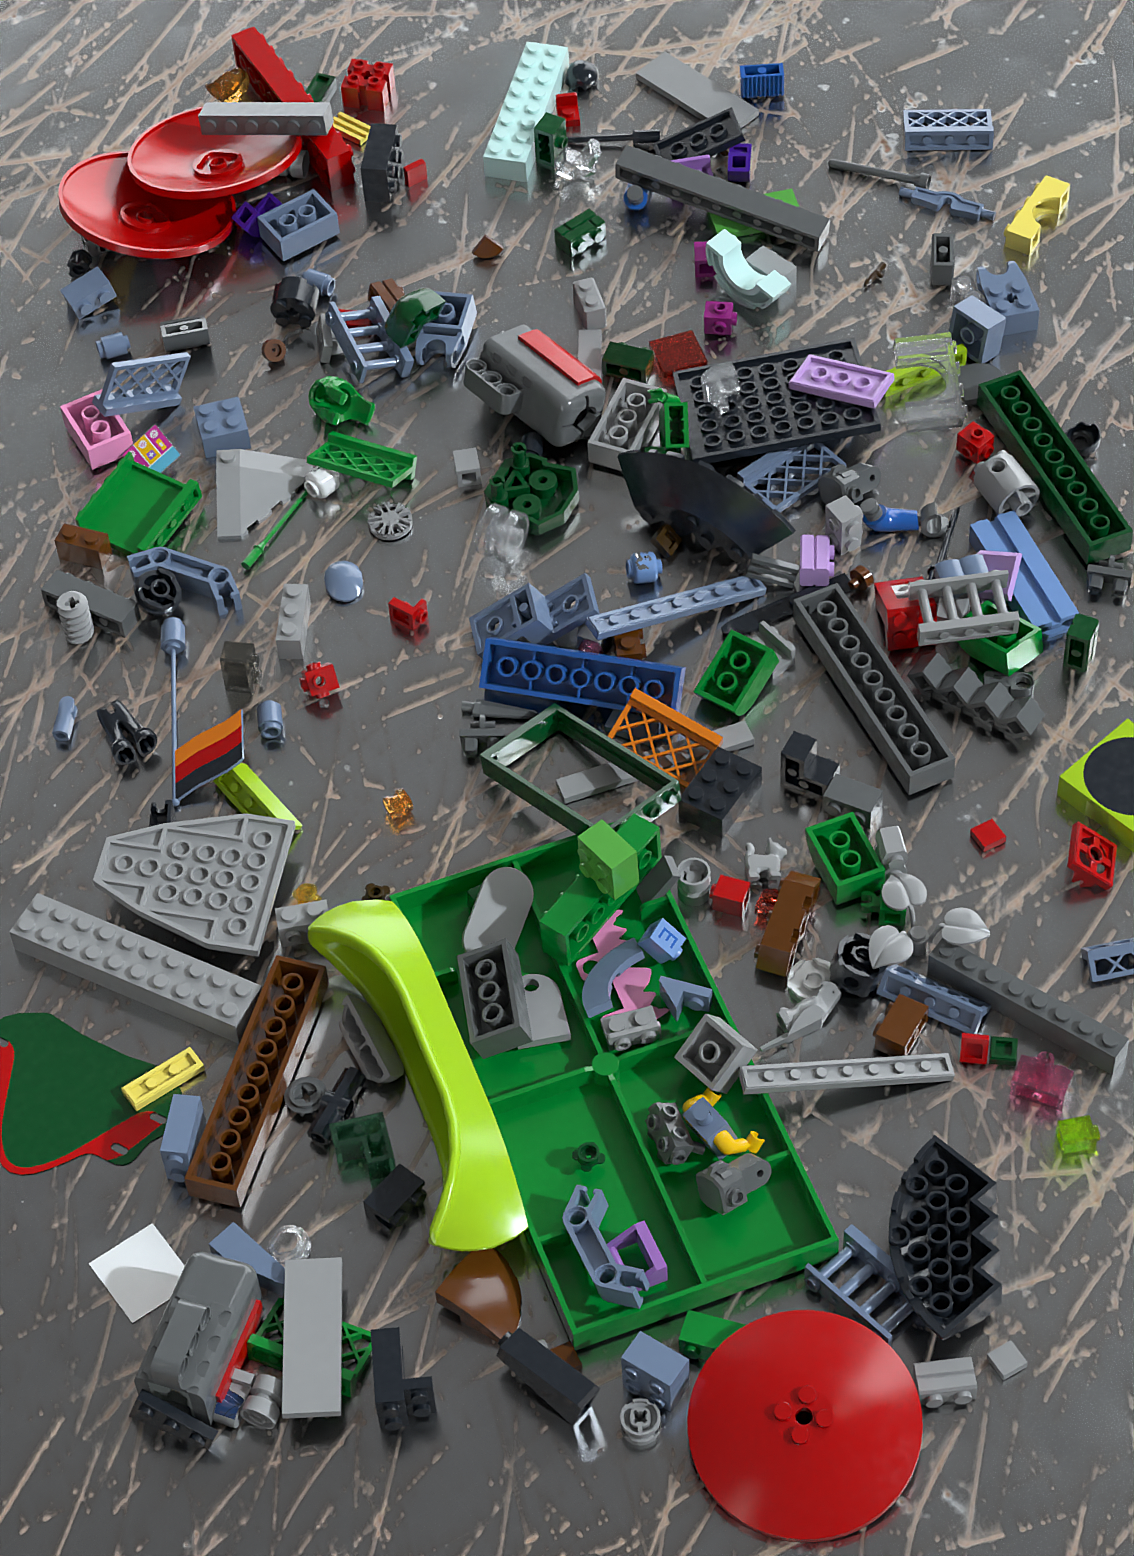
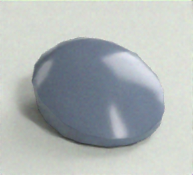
[324,561,363,602]

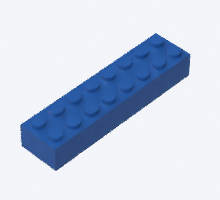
[479,637,686,713]

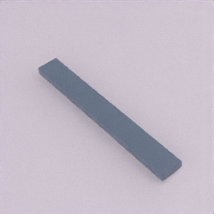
[585,575,767,640]

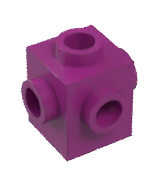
[704,301,737,335]

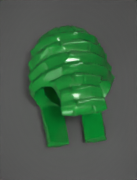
[308,376,375,426]

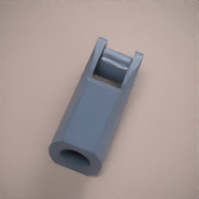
[52,696,78,741]

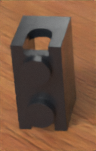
[363,1163,427,1233]

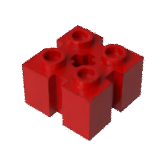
[341,59,395,111]

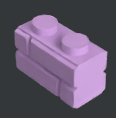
[800,535,834,586]

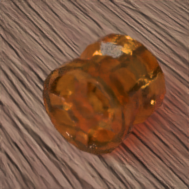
[383,788,414,820]

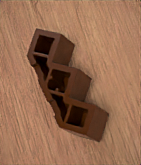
[754,870,821,977]

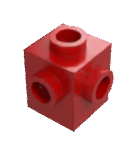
[956,421,994,464]
[299,661,340,699]

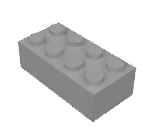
[588,378,667,471]

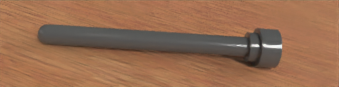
[828,159,932,190]

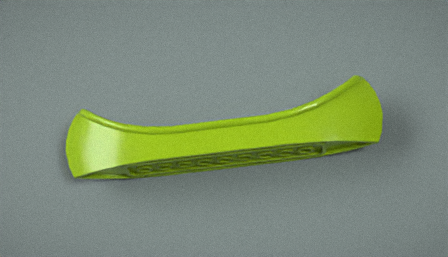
[307,900,528,1251]

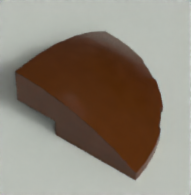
[435,1248,522,1342]

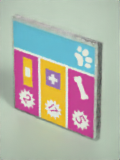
[121,423,183,474]

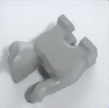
[744,837,787,889]

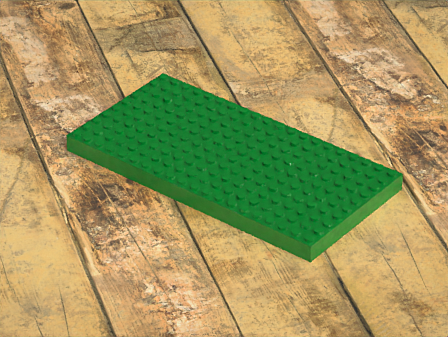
[389,821,839,1350]

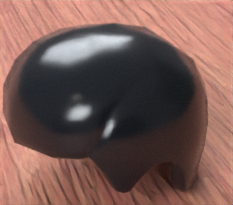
[565,60,599,91]
[1065,421,1101,457]

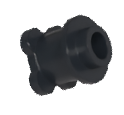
[67,249,92,277]

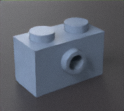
[60,266,117,320]

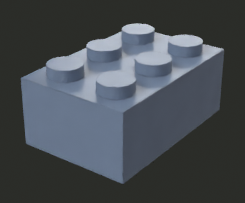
[257,189,340,261]

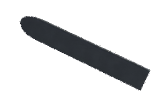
[721,573,853,635]

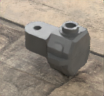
[818,463,881,505]
[696,1153,771,1215]

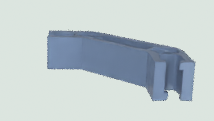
[127,547,242,616]
[562,1185,650,1309]

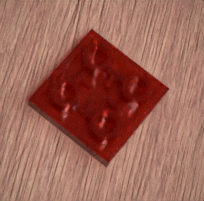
[649,330,708,378]

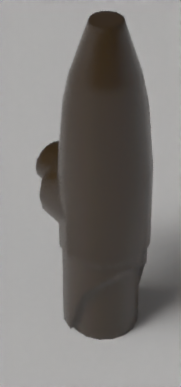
[864,262,887,287]

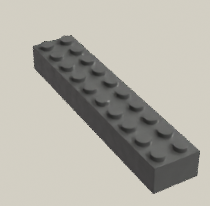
[793,583,956,795]

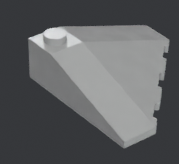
[216,449,314,540]

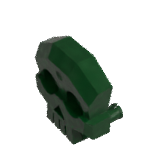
[484,442,579,535]

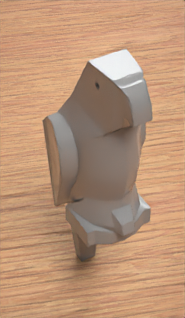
[760,981,841,1052]

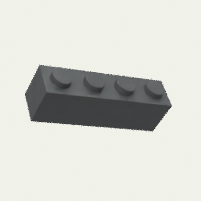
[41,570,141,638]

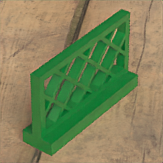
[306,431,417,488]
[247,1298,372,1398]

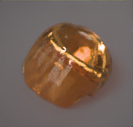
[205,67,249,102]

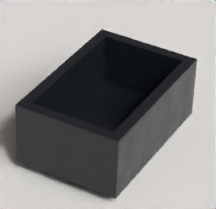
[360,123,404,203]
[678,746,762,839]

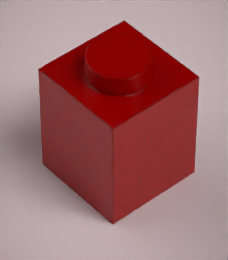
[709,874,750,918]

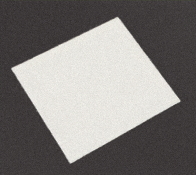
[89,1223,184,1323]

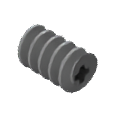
[57,591,94,645]

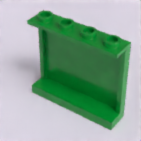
[75,452,202,555]

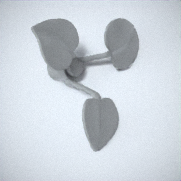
[869,873,990,969]

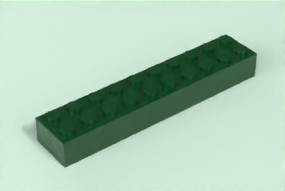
[977,370,1133,565]

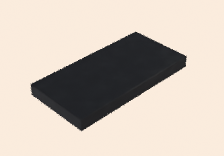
[652,107,746,161]

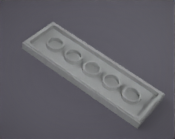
[636,52,759,128]
[282,1257,342,1419]

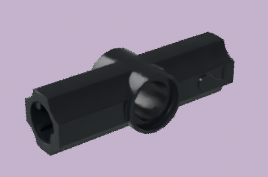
[307,1066,366,1146]

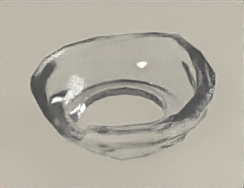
[267,1225,311,1267]

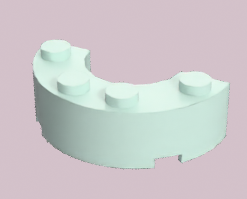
[706,229,791,309]

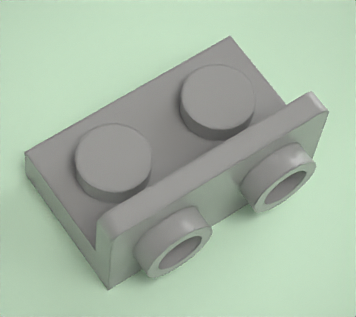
[750,621,796,679]
[600,1005,661,1051]

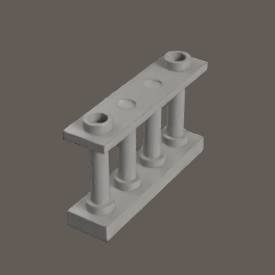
[908,570,1020,646]

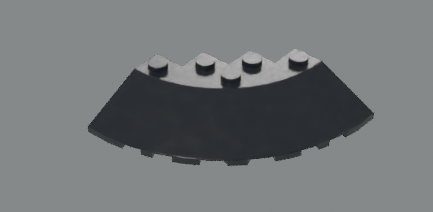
[617,449,796,564]
[888,1135,1002,1341]

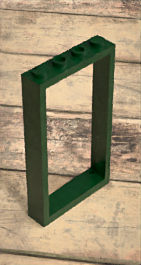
[480,703,681,836]

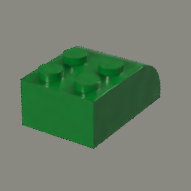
[957,600,1043,677]
[693,629,779,716]
[805,812,885,905]

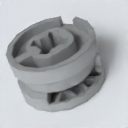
[620,1398,661,1446]

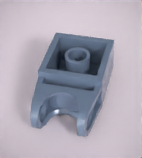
[976,260,1039,336]
[415,291,477,368]

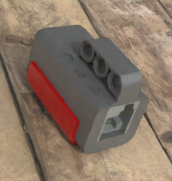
[463,324,606,447]
[134,1251,264,1426]

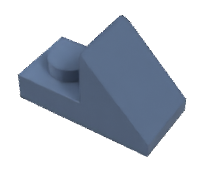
[659,976,712,1022]

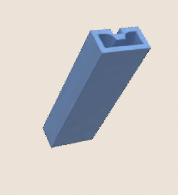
[969,510,1079,640]

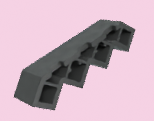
[907,652,1045,738]

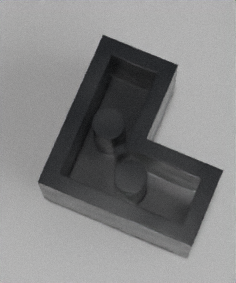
[780,731,840,800]

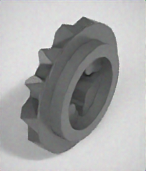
[284,1077,327,1117]

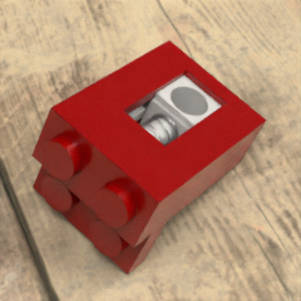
[874,576,937,651]

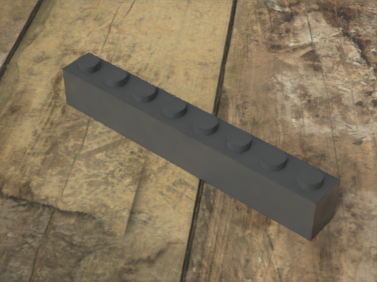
[927,939,1129,1075]

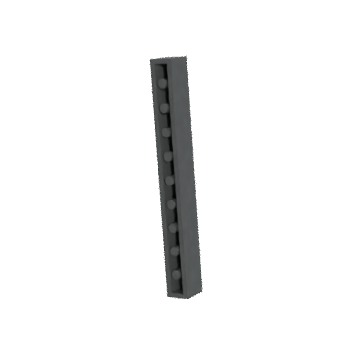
[615,145,830,252]

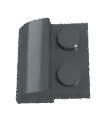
[160,314,210,352]

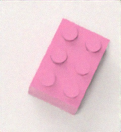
[60,389,133,470]

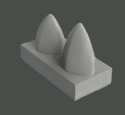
[316,314,343,363]

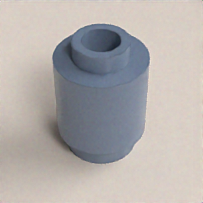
[301,268,335,296]
[95,332,131,359]
[256,700,283,739]

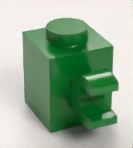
[861,884,906,926]

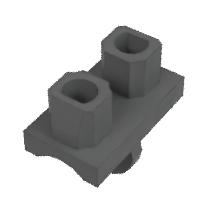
[1086,554,1132,596]
[459,714,506,755]

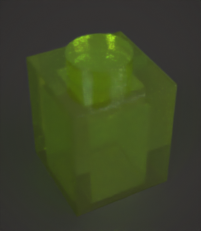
[1055,1115,1100,1158]

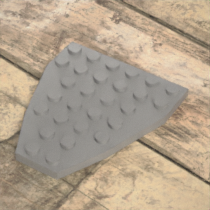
[93,813,296,957]

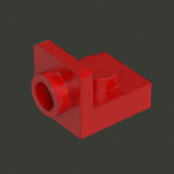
[556,92,580,127]
[388,597,428,631]

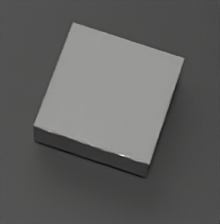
[987,1340,1028,1380]

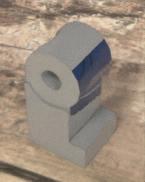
[213,1368,256,1428]

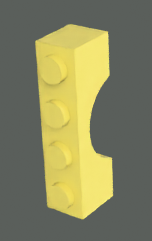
[1004,175,1070,255]

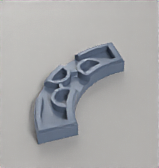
[582,938,645,1018]

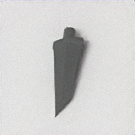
[461,699,538,719]

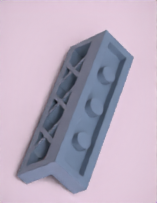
[1081,937,1134,982]
[876,964,991,1034]

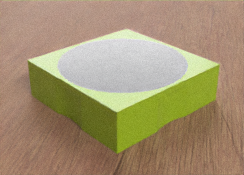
[1057,718,1134,852]

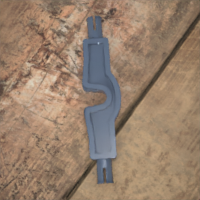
[899,186,996,221]

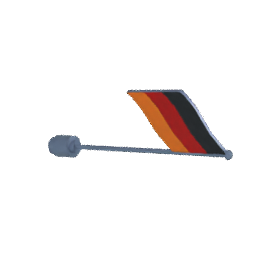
[161,617,244,807]

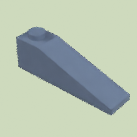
[209,1222,285,1297]

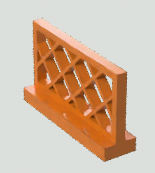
[608,688,723,788]

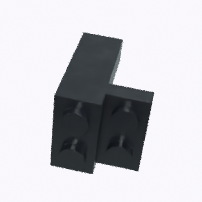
[371,1327,437,1430]

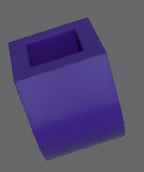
[727,143,752,182]
[231,192,282,237]

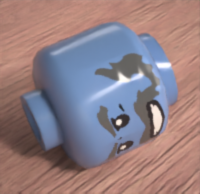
[626,552,662,584]

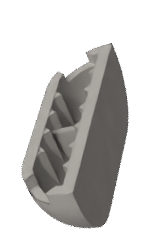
[339,995,404,1083]

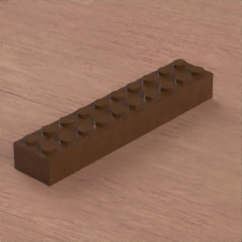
[184,955,329,1208]

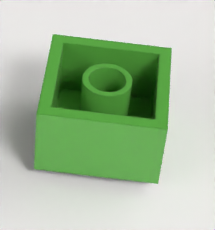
[577,819,639,900]

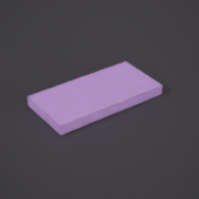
[789,354,894,409]

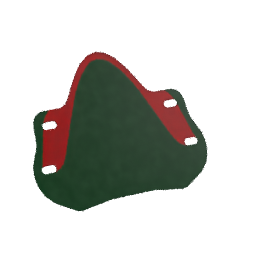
[0,1013,182,1175]

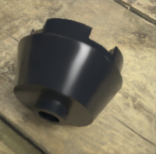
[134,568,182,616]

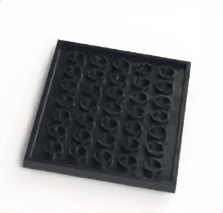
[673,337,881,464]

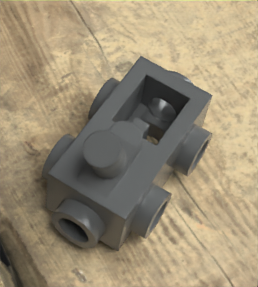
[645,1102,706,1165]

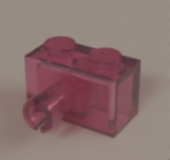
[1010,1051,1074,1112]

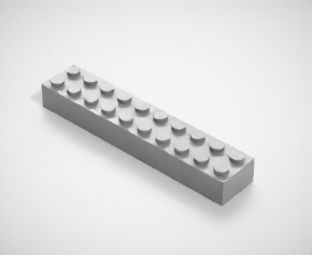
[10,893,262,1044]

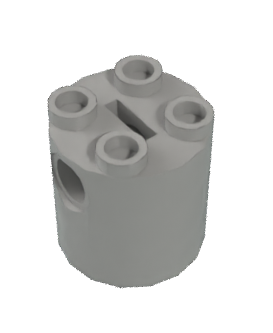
[973,450,1040,518]

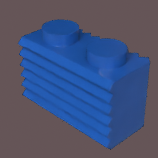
[740,63,784,98]

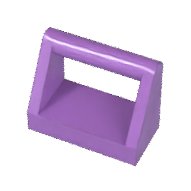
[607,1221,668,1292]

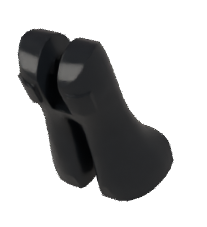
[96,699,157,765]

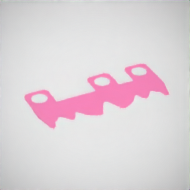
[576,910,670,1019]

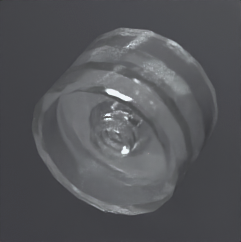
[475,503,529,564]

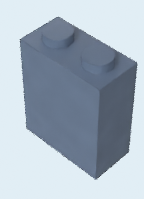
[160,1094,207,1182]

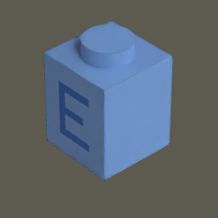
[637,918,686,964]

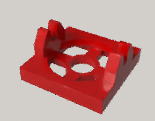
[1067,821,1117,890]

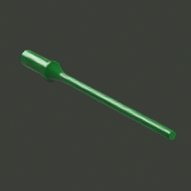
[241,489,308,569]

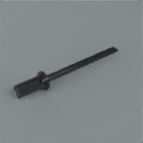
[568,128,661,146]
[927,507,960,598]

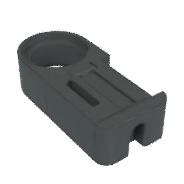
[983,671,1035,697]

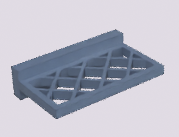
[903,109,994,151]
[92,352,191,417]
[737,443,846,512]

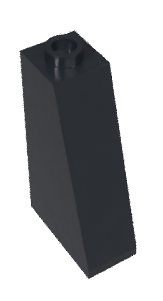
[496,1327,600,1426]

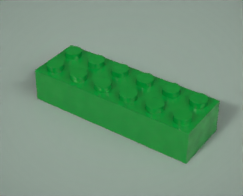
[539,813,662,966]

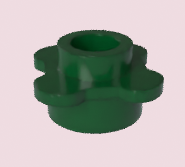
[572,1142,605,1172]

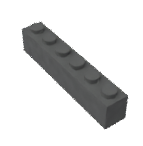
[198,102,334,135]

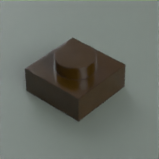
[650,523,682,558]

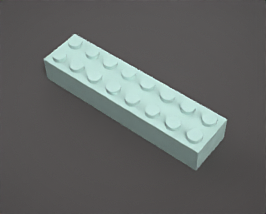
[483,42,569,182]

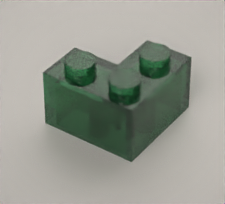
[329,1112,396,1181]

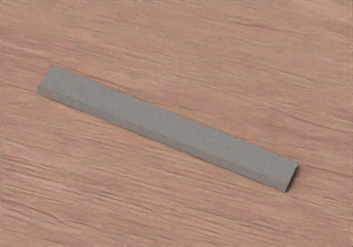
[556,721,754,804]
[738,1053,955,1094]

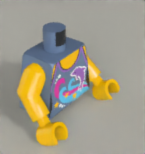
[682,1087,765,1160]

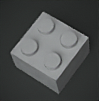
[674,1014,758,1094]

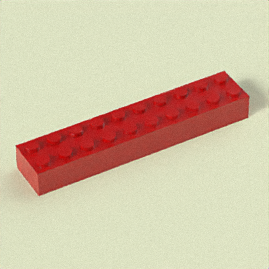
[231,26,356,192]

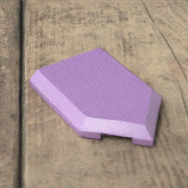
[976,550,1022,601]

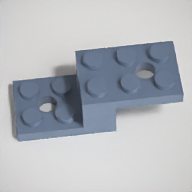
[469,573,600,659]

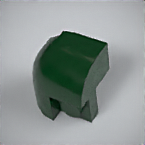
[384,287,446,349]

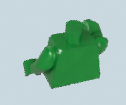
[644,388,689,454]

